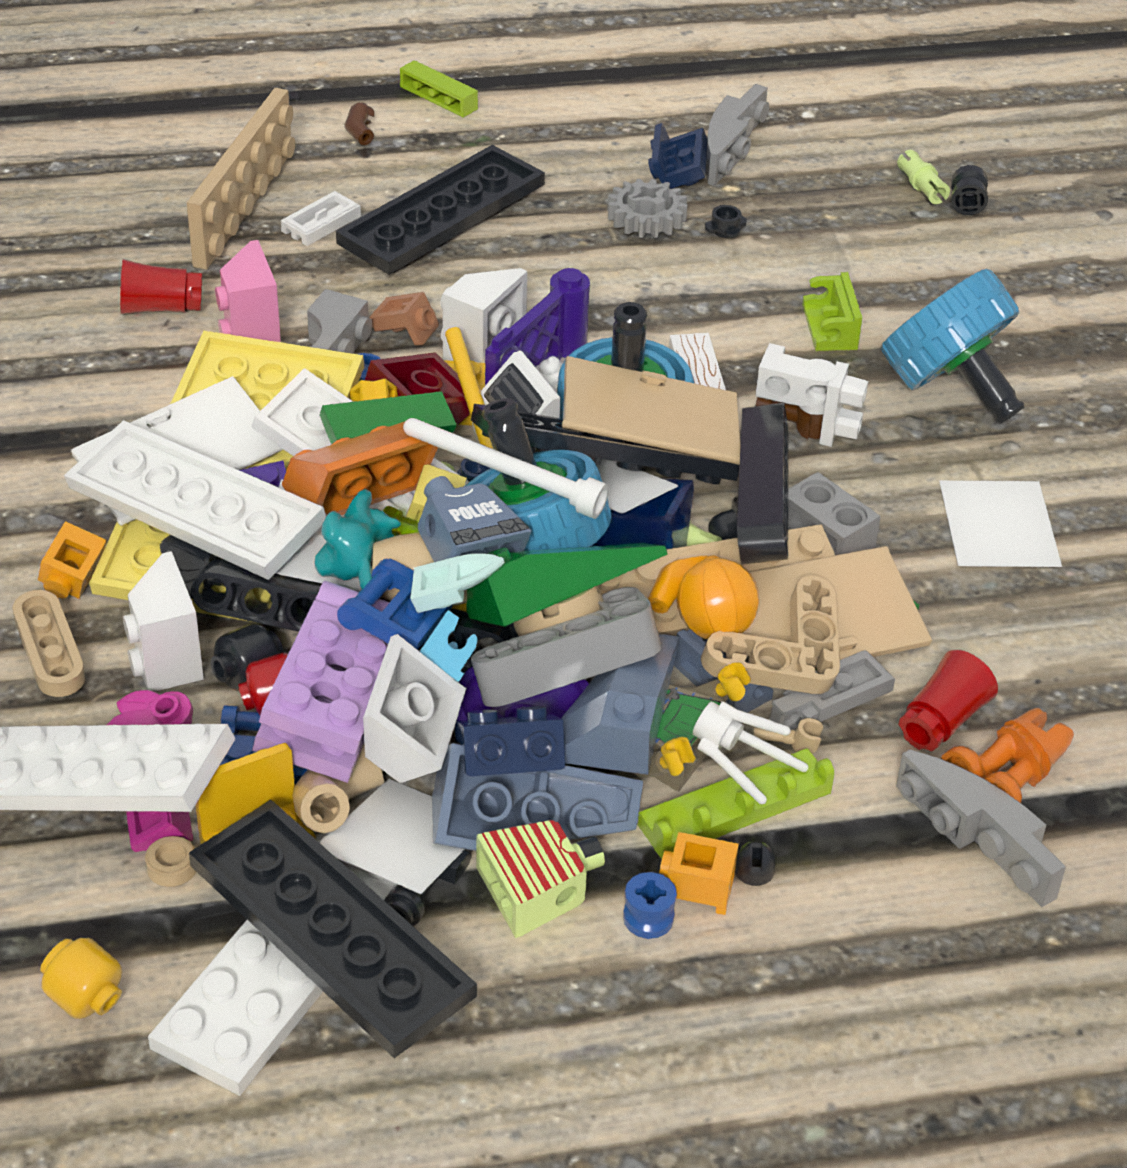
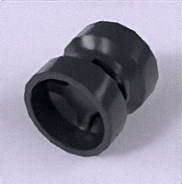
[951,165,988,216]

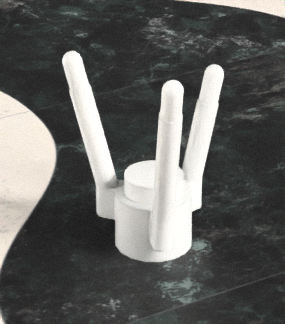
[692,701,808,804]

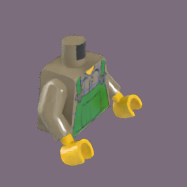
[635,662,751,792]

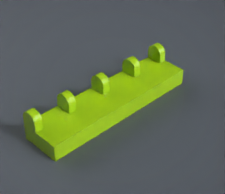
[638,748,834,859]

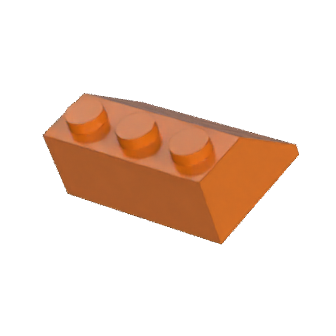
[282,422,438,516]

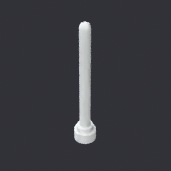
[403,418,609,519]

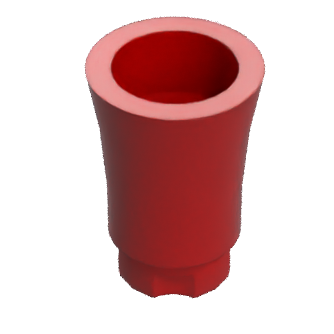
[120,259,202,314]
[898,650,998,752]

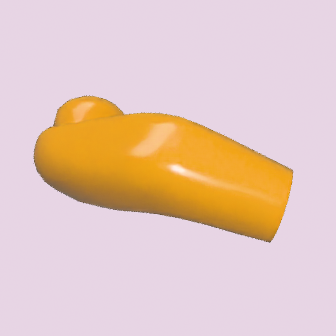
[648,555,720,614]

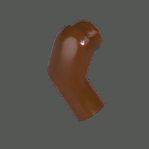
[344,102,375,145]

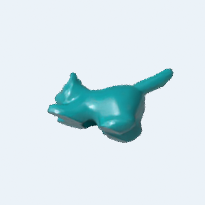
[314,489,401,589]

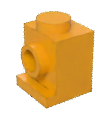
[38,521,107,599]
[659,832,739,915]

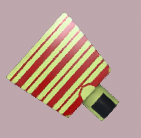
[476,820,605,938]

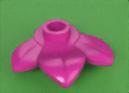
[107,690,193,725]

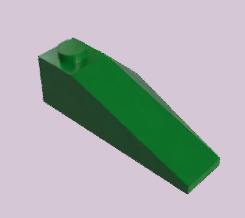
[466,543,668,626]

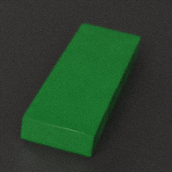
[319,392,457,445]

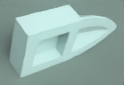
[410,554,505,613]

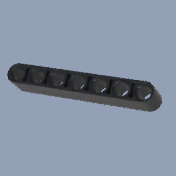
[737,403,789,565]
[191,559,512,669]

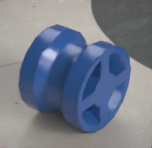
[623,872,677,939]

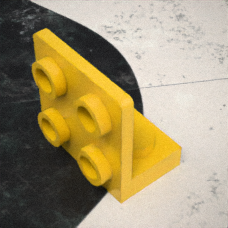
[195,743,316,844]

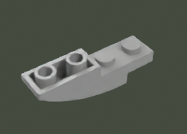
[705,84,769,186]
[896,750,1066,907]

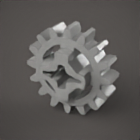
[607,179,688,238]

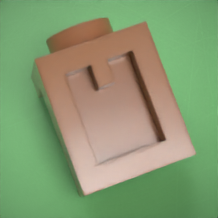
[369,292,439,346]

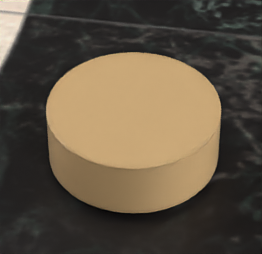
[145,836,196,887]

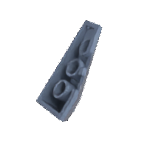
[561,634,679,775]
[432,743,643,852]

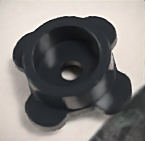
[705,205,747,238]

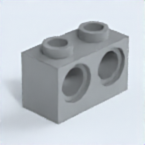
[788,472,881,555]

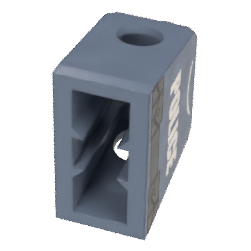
[418,476,532,562]

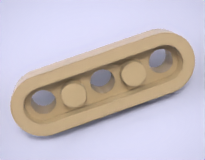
[12,590,85,697]

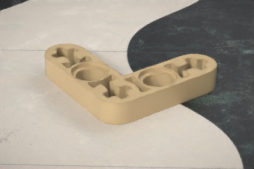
[701,575,840,694]

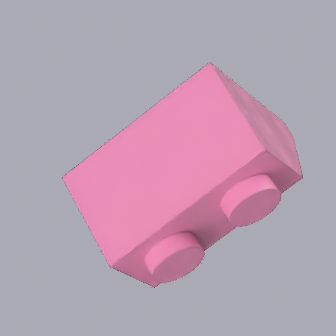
[215,240,281,342]

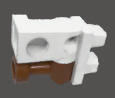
[755,343,869,447]

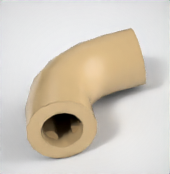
[292,744,384,833]

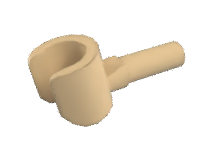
[754,718,823,754]

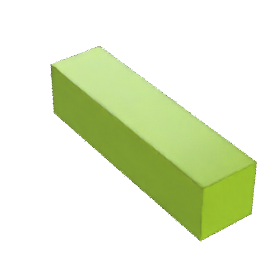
[400,60,478,118]

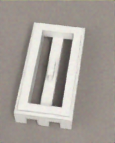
[281,191,361,246]

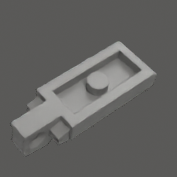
[769,650,895,730]

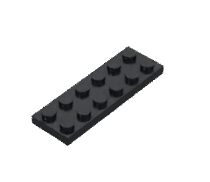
[336,145,545,275]
[471,403,740,484]
[189,800,477,1059]

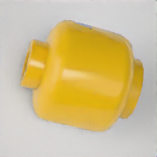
[40,938,123,1019]

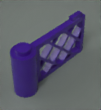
[485,268,590,386]

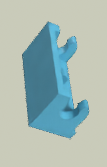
[420,610,477,682]

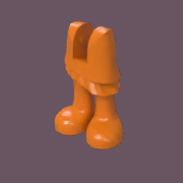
[941,707,1074,803]

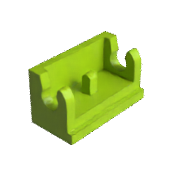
[802,272,863,351]

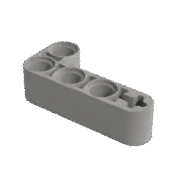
[471,587,662,707]

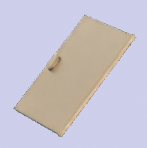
[562,356,740,465]
[742,546,932,670]

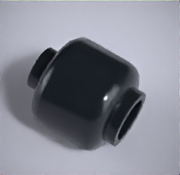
[211,624,284,691]

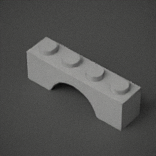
[307,289,372,354]

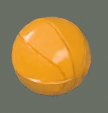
[677,558,760,639]

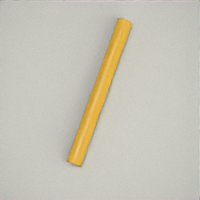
[445,327,493,449]

